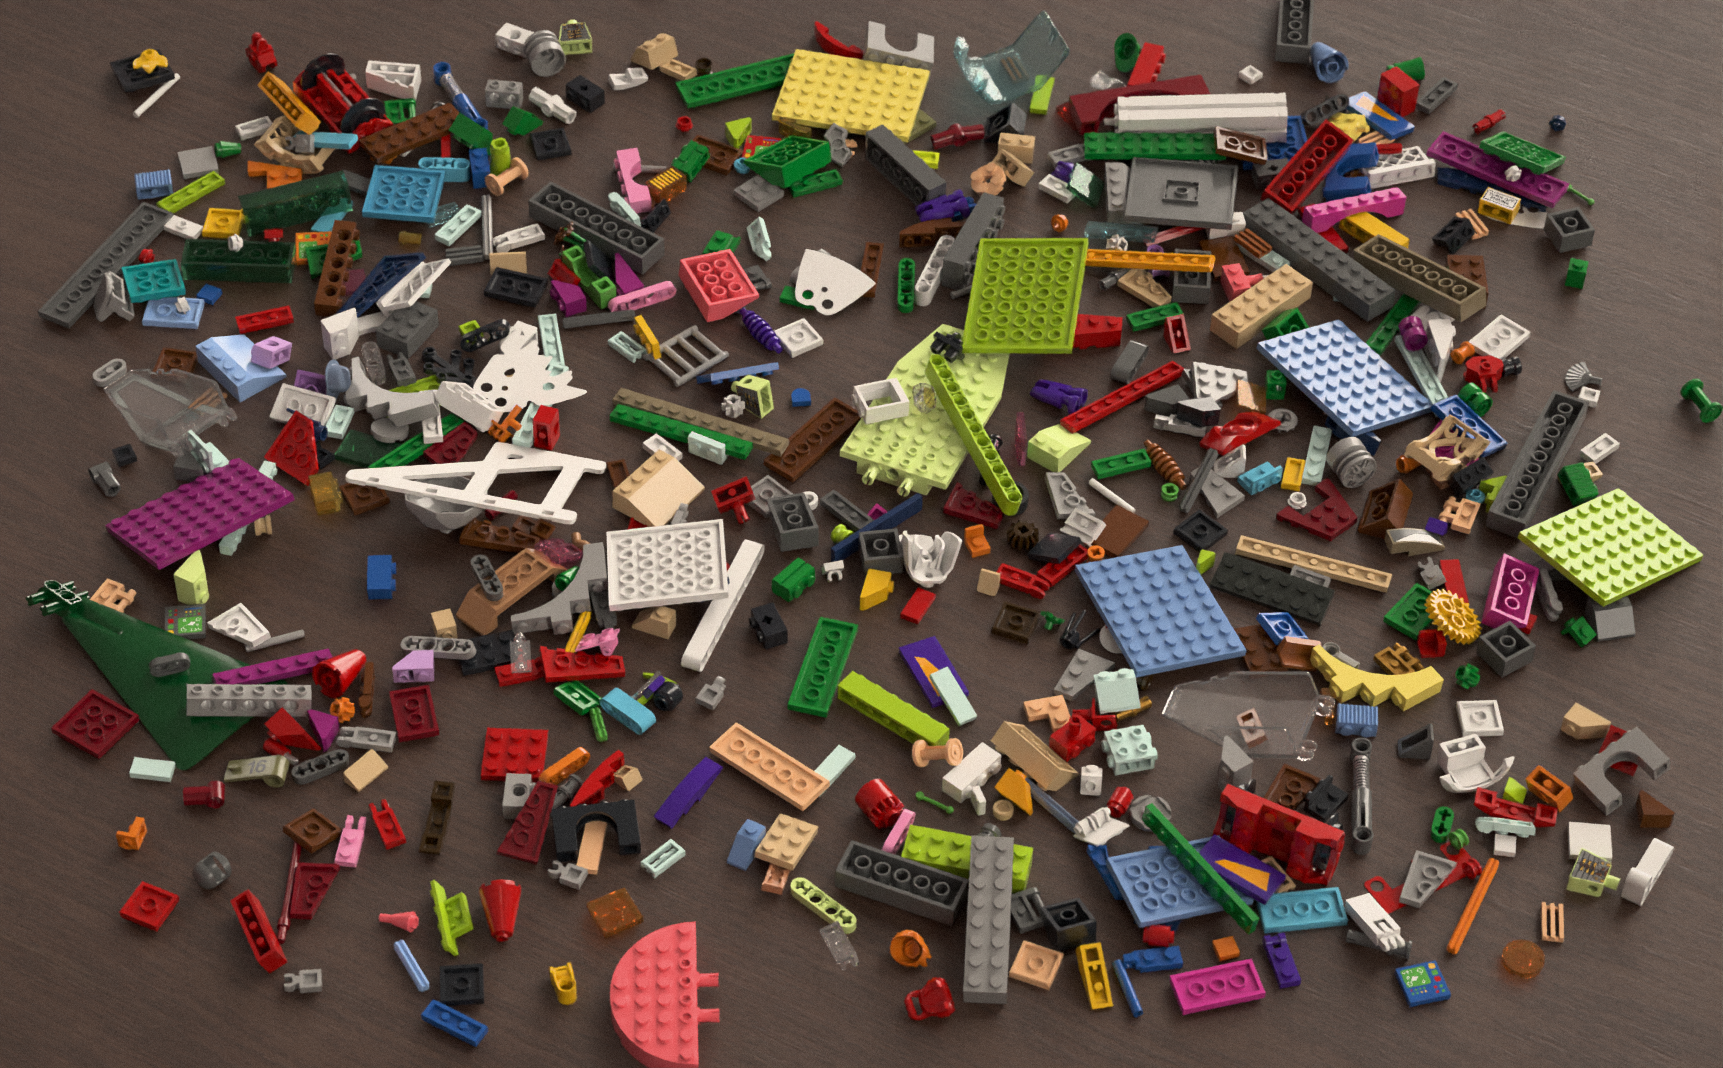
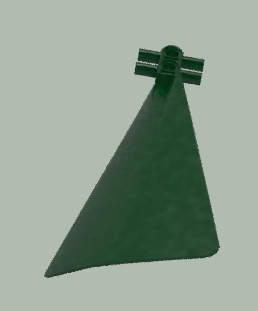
[26,580,288,770]

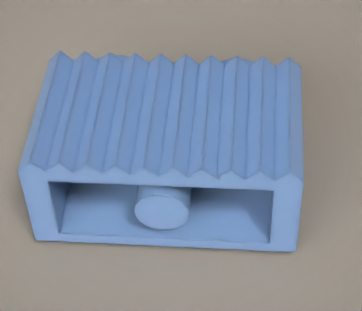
[134,170,173,200]
[1335,703,1378,738]

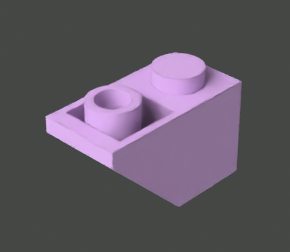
[392,650,435,683]

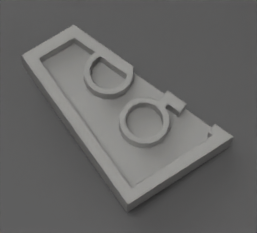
[1190,467,1245,518]
[1045,472,1095,519]
[1054,649,1115,701]

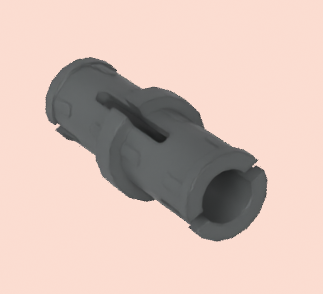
[1098,268,1130,291]

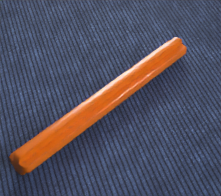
[1446,858,1499,955]

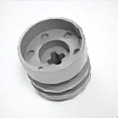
[523,30,566,77]
[1326,437,1377,488]

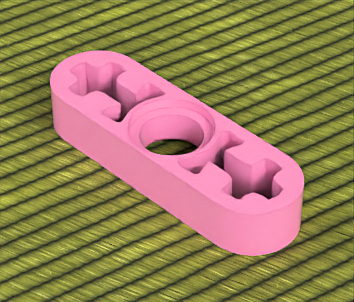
[882,809,915,855]

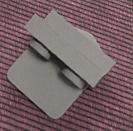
[94,271,134,322]

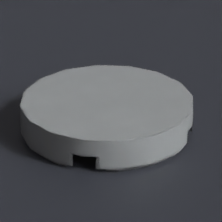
[370,418,409,443]
[1130,795,1171,832]

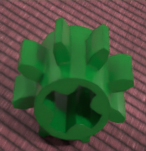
[1455,663,1480,690]

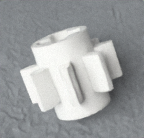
[1106,235,1128,251]
[722,394,745,418]

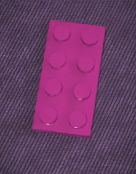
[1169,959,1265,1015]

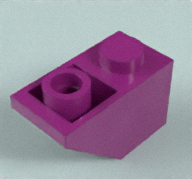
[550,280,587,317]

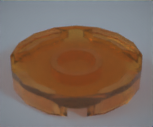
[1501,939,1545,978]

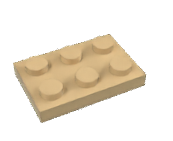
[754,813,818,871]

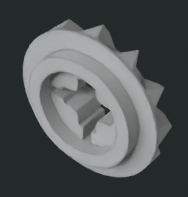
[1268,409,1298,433]

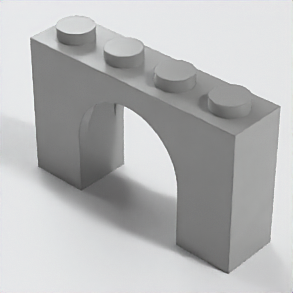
[863,21,934,71]
[1573,727,1670,816]

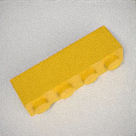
[1339,212,1410,249]

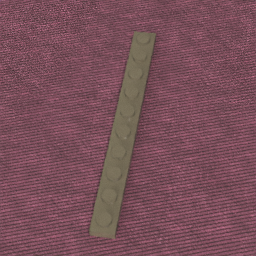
[612,388,789,456]

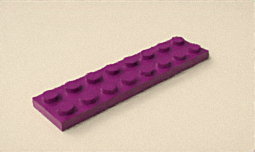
[1426,131,1569,209]

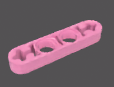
[608,281,677,312]

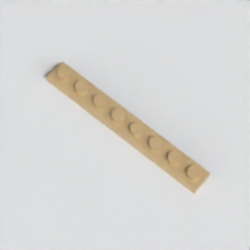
[1235,535,1392,593]

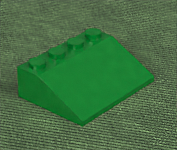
[743,135,832,188]

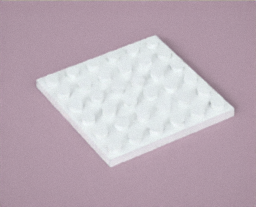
[607,519,729,611]

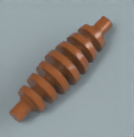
[1143,440,1187,490]

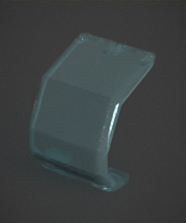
[953,11,1070,104]

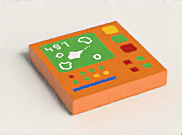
[296,231,332,265]

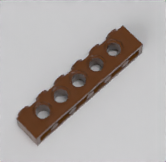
[314,220,360,317]

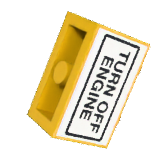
[1478,187,1521,224]

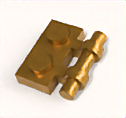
[1373,643,1425,675]

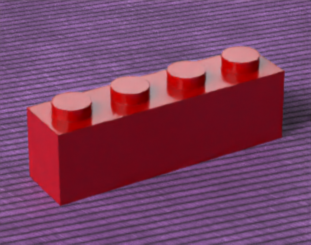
[1127,42,1166,86]
[230,889,287,974]

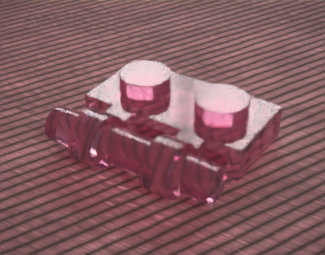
[534,538,583,564]

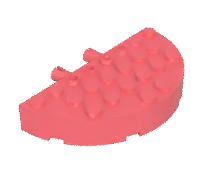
[610,922,719,1068]

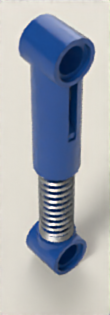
[433,62,488,130]

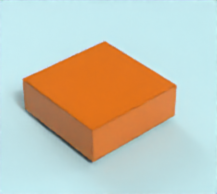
[1212,936,1240,962]

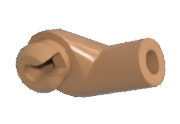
[571,532,591,553]

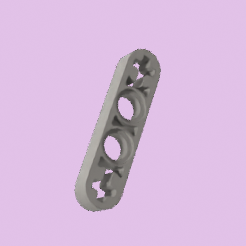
[401,636,476,660]

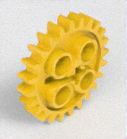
[1425,589,1482,645]

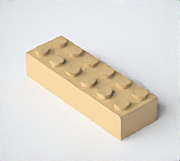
[1210,264,1313,349]

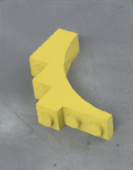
[1310,645,1444,712]

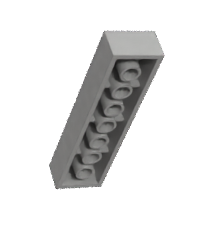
[963,836,1014,1004]

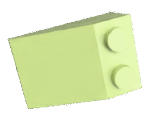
[1027,424,1091,472]

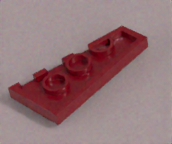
[496,780,558,865]

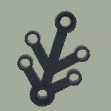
[422,347,477,389]

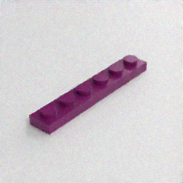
[212,648,333,685]

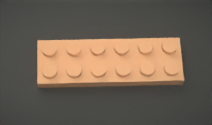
[709,723,830,811]

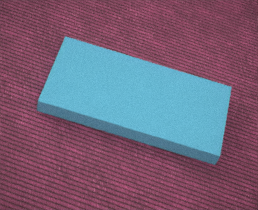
[1256,887,1348,934]

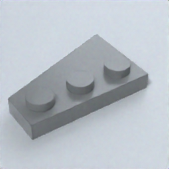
[1399,850,1457,908]

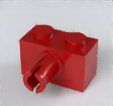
[711,476,756,524]
[1049,715,1096,762]

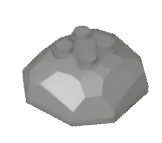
[404,476,488,533]

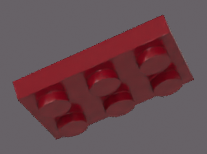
[389,685,439,742]

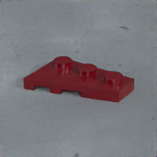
[943,482,1004,529]
[290,862,340,919]

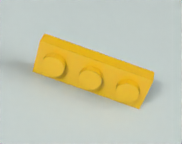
[633,315,662,360]

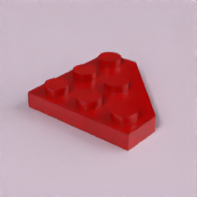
[264,410,319,486]

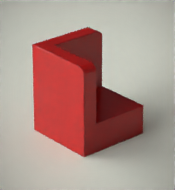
[1417,629,1447,658]

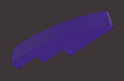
[654,757,723,829]

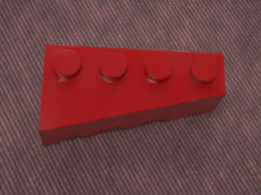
[1073,314,1123,350]

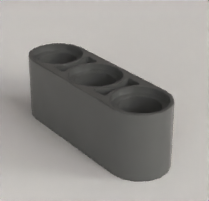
[1110,340,1149,384]

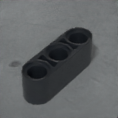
[1300,94,1349,126]

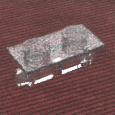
[510,633,532,673]

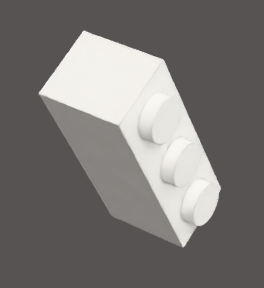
[942,742,1001,803]

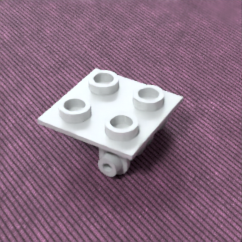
[1073,807,1129,847]

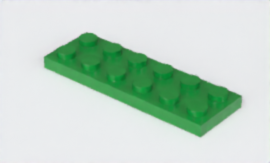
[788,617,858,718]

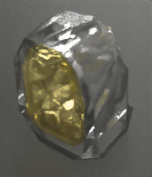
[912,383,936,414]

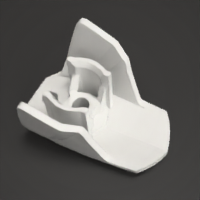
[899,531,962,588]

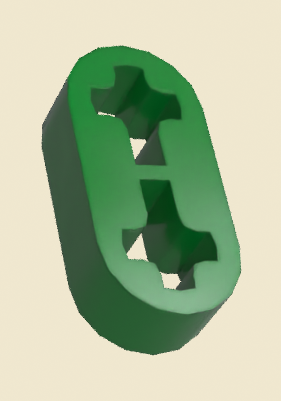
[1430,807,1454,843]

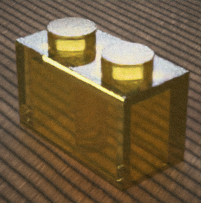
[309,471,343,516]

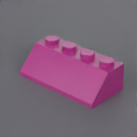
[1481,553,1540,629]

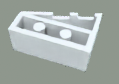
[435,381,503,432]

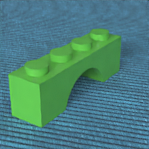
[562,245,616,309]

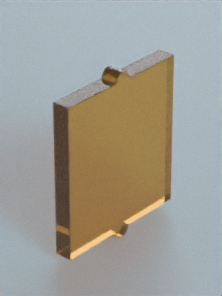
[1236,379,1266,415]

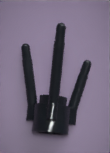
[1060,610,1100,650]

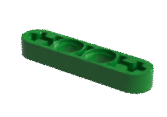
[897,258,915,313]

